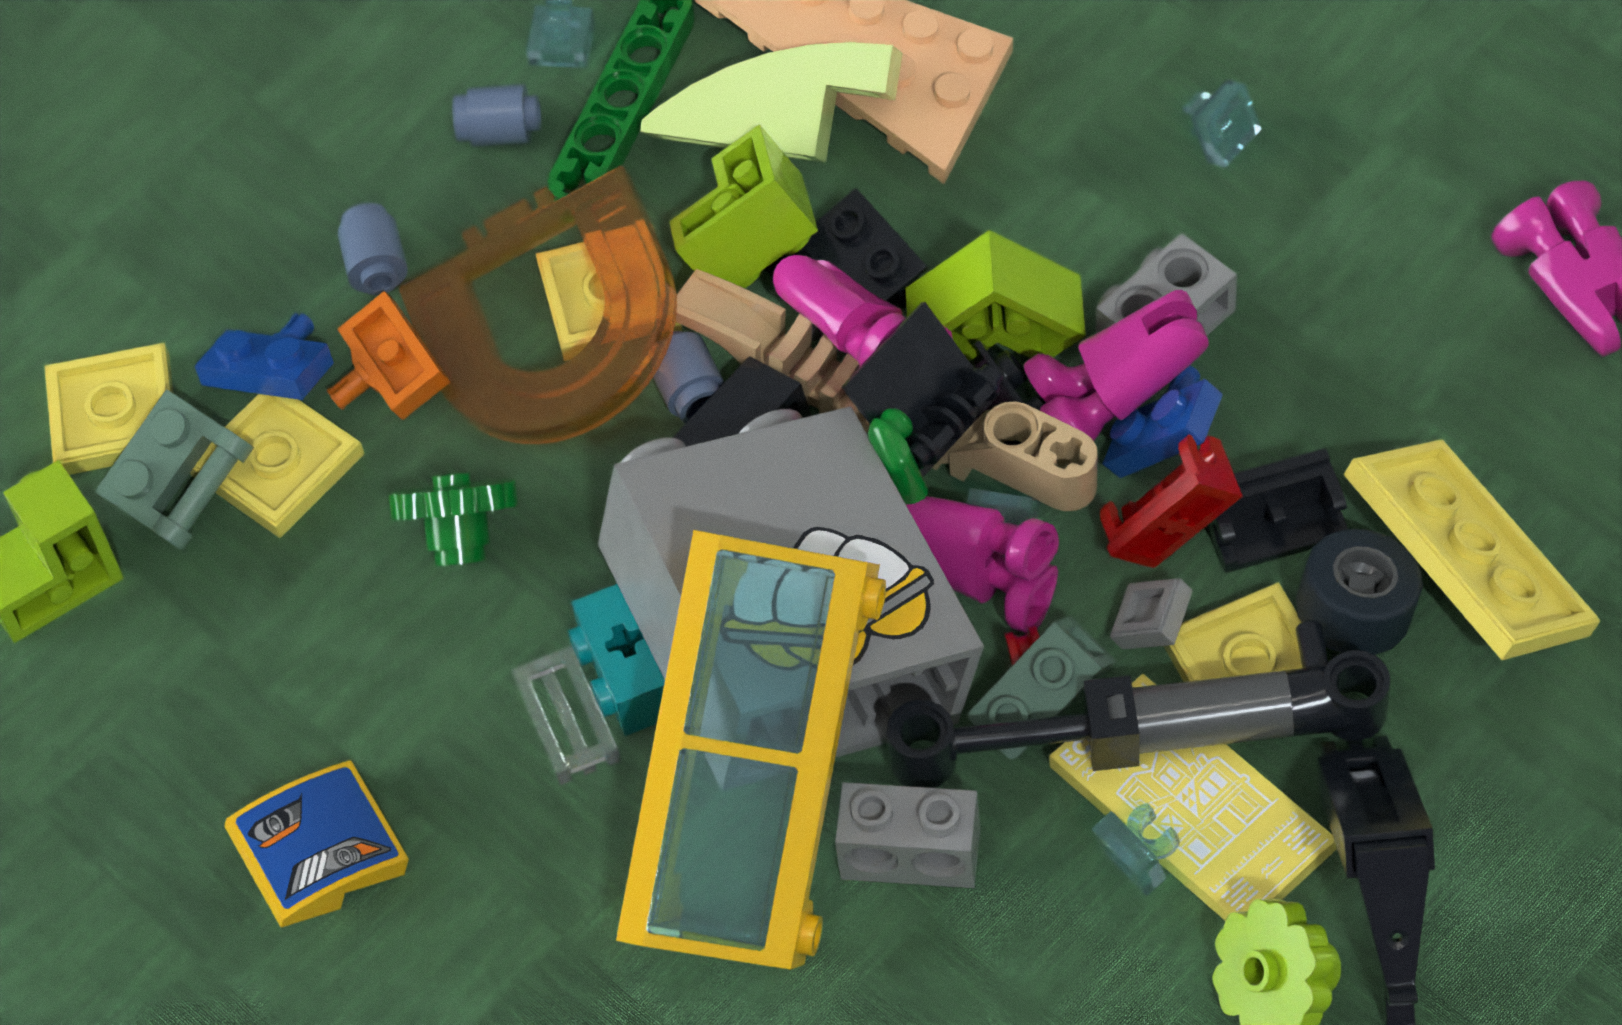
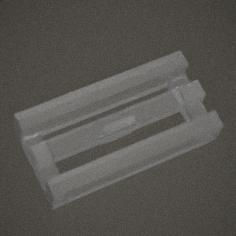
[511,645,621,786]

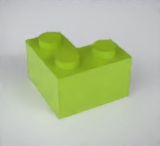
[669,124,818,288]
[905,230,1086,361]
[0,460,124,643]

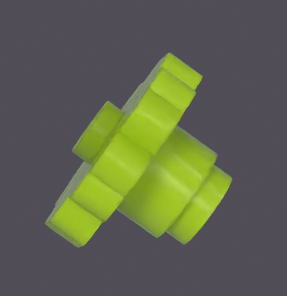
[1212,898,1341,1025]

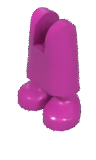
[1491,180,1622,357]
[773,255,953,367]
[1023,290,1209,441]
[906,496,1059,633]

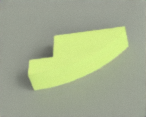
[640,42,903,163]

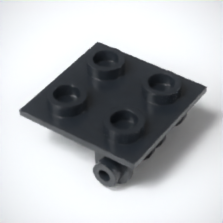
[765,188,929,335]
[842,302,1003,477]

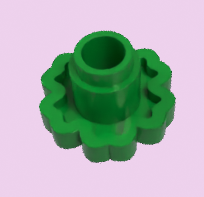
[388,472,518,566]

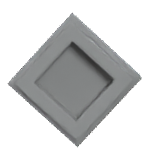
[1110,578,1193,650]

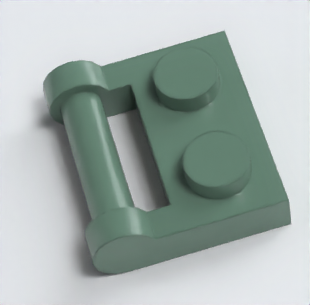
[95,389,254,551]

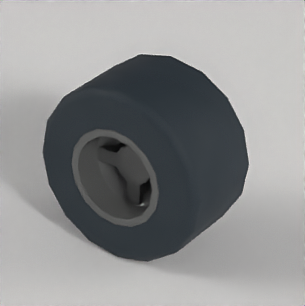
[1296,529,1423,655]

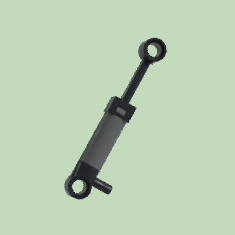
[887,620,1390,788]

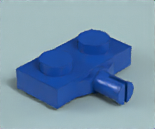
[194,313,334,400]
[1102,366,1223,479]

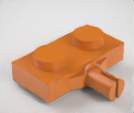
[326,291,451,420]

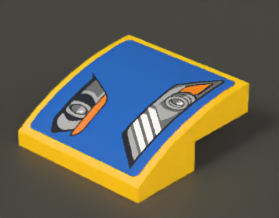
[224,760,409,928]

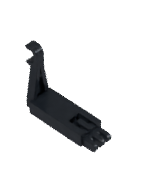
[1317,735,1435,1025]

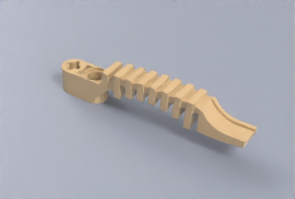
[666,269,1098,512]

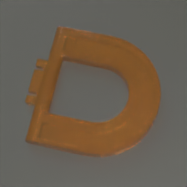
[399,165,677,444]

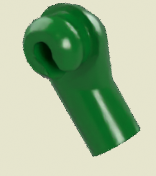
[867,408,928,504]

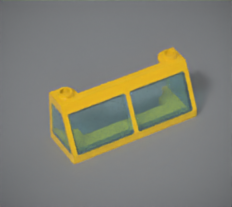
[616,530,886,970]

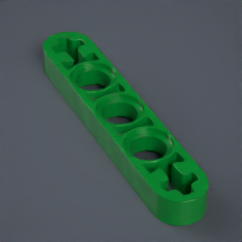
[547,0,695,219]

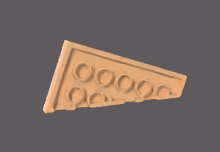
[694,0,1014,184]

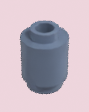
[452,84,541,147]
[337,203,408,295]
[646,331,724,424]

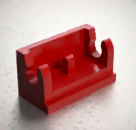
[1100,434,1243,568]

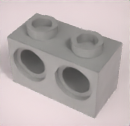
[1096,233,1237,335]
[835,782,981,888]

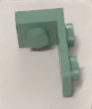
[968,616,1117,760]

